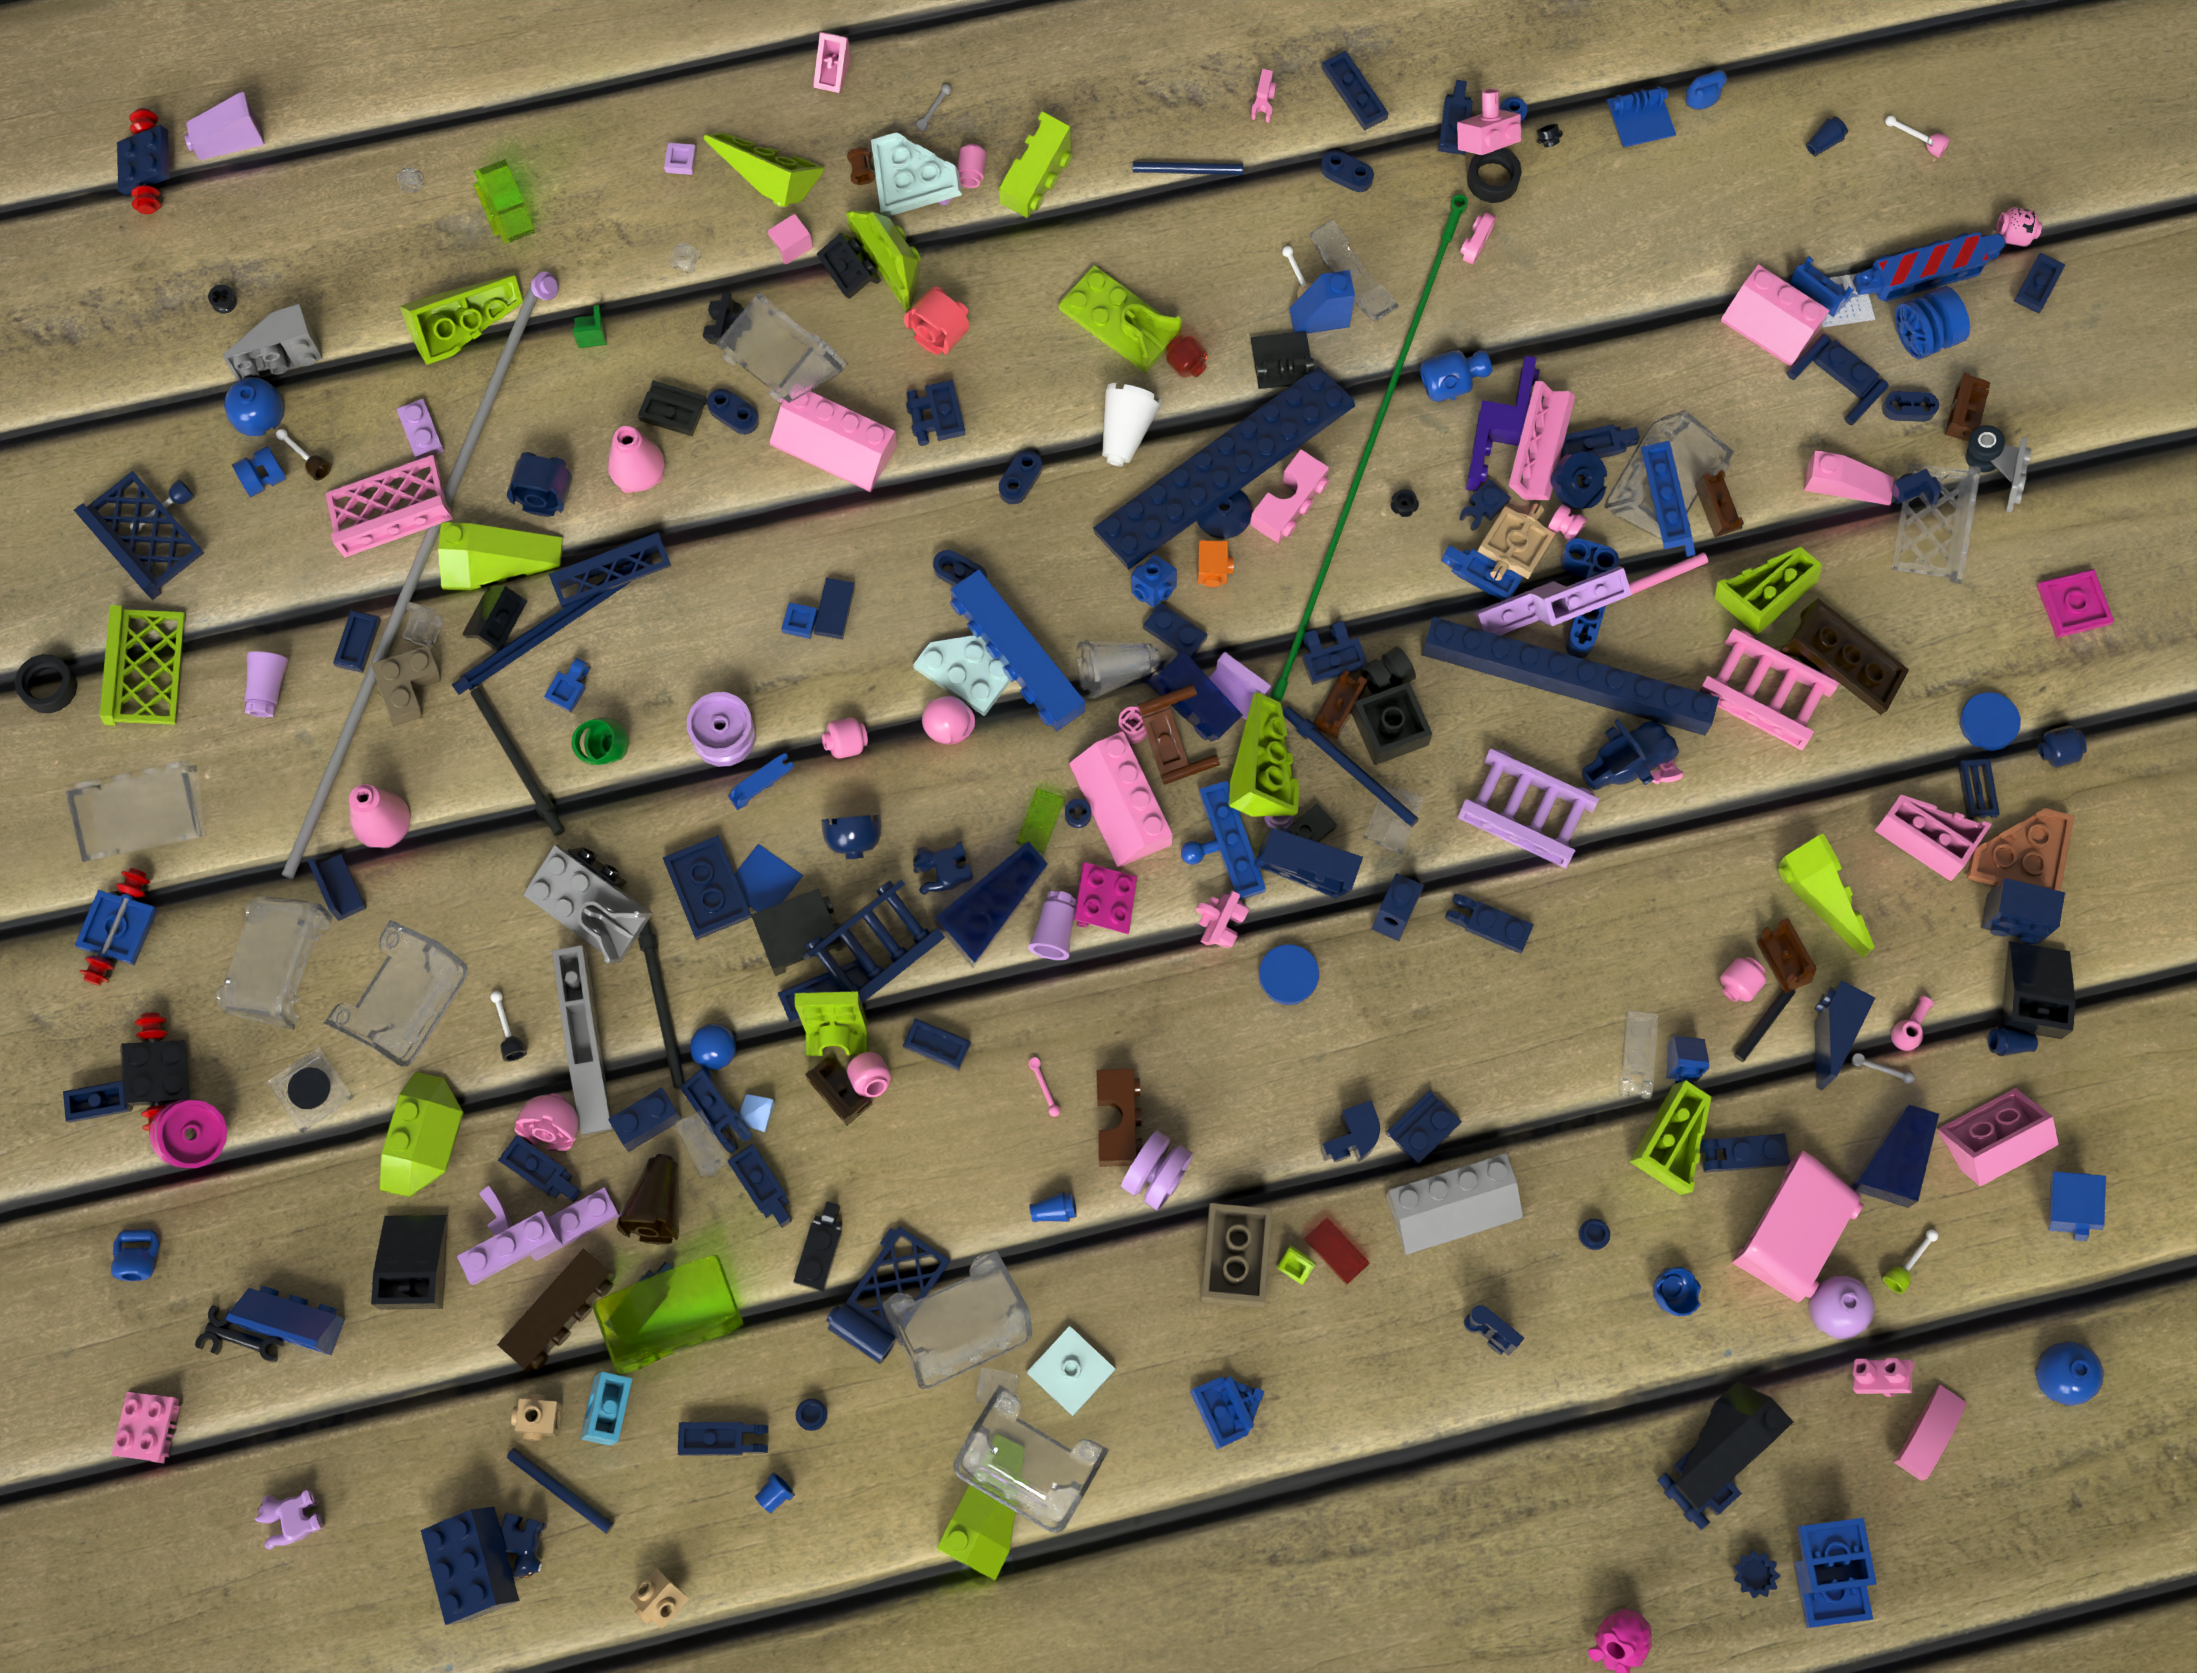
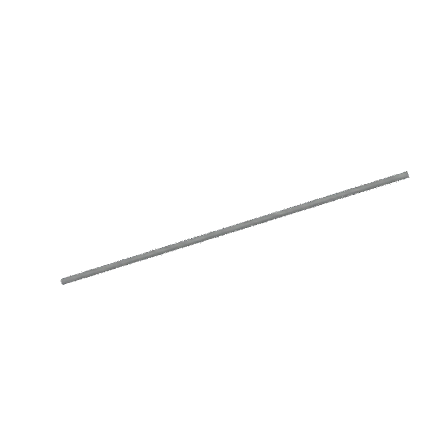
[282,286,537,879]

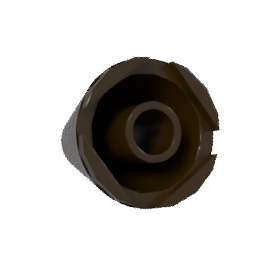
[616,1154,679,1245]

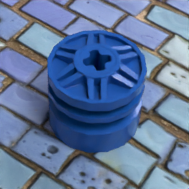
[1895,286,1970,360]

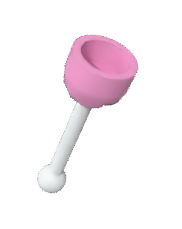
[1885,115,1951,158]

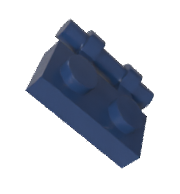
[906,380,966,446]
[1657,1446,1742,1530]

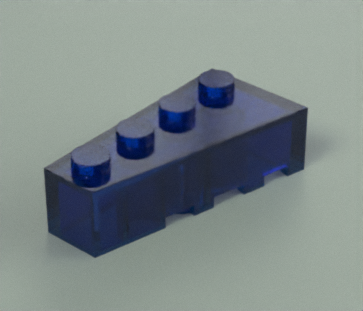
[935,841,1048,968]

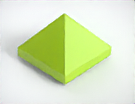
[1277,1245,1317,1285]

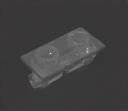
[674,1110,729,1178]

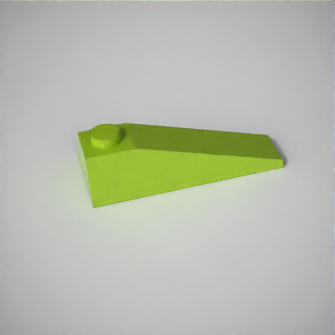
[704,132,824,207]
[400,274,523,365]
[1229,692,1300,817]
[1778,833,1875,958]

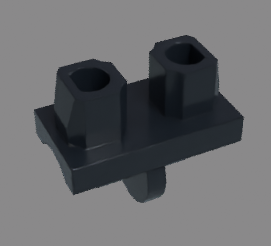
[703,292,751,351]

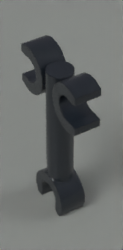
[195,1305,284,1363]

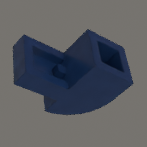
[1320,1100,1380,1162]

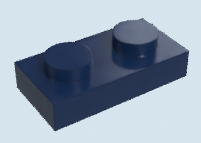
[2014,253,2065,313]
[1143,603,1208,661]

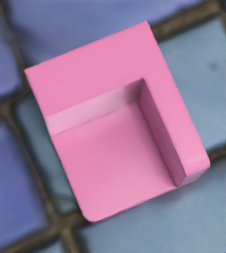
[768,214,813,264]

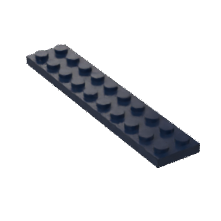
[1093,366,1355,570]

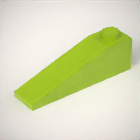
[438,522,563,590]
[937,1434,1025,1580]

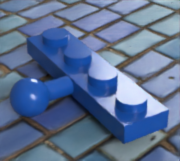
[1181,781,1266,900]

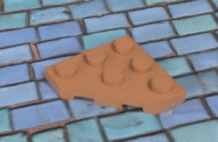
[1967,808,2074,891]

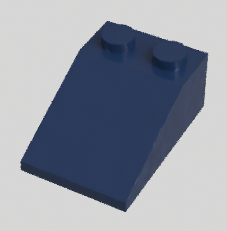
[1814,981,1875,1090]

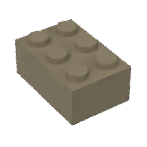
[1201,1203,1272,1308]

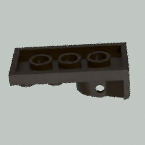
[1779,598,1909,715]

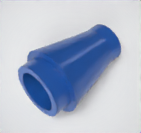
[1030,1191,1077,1222]

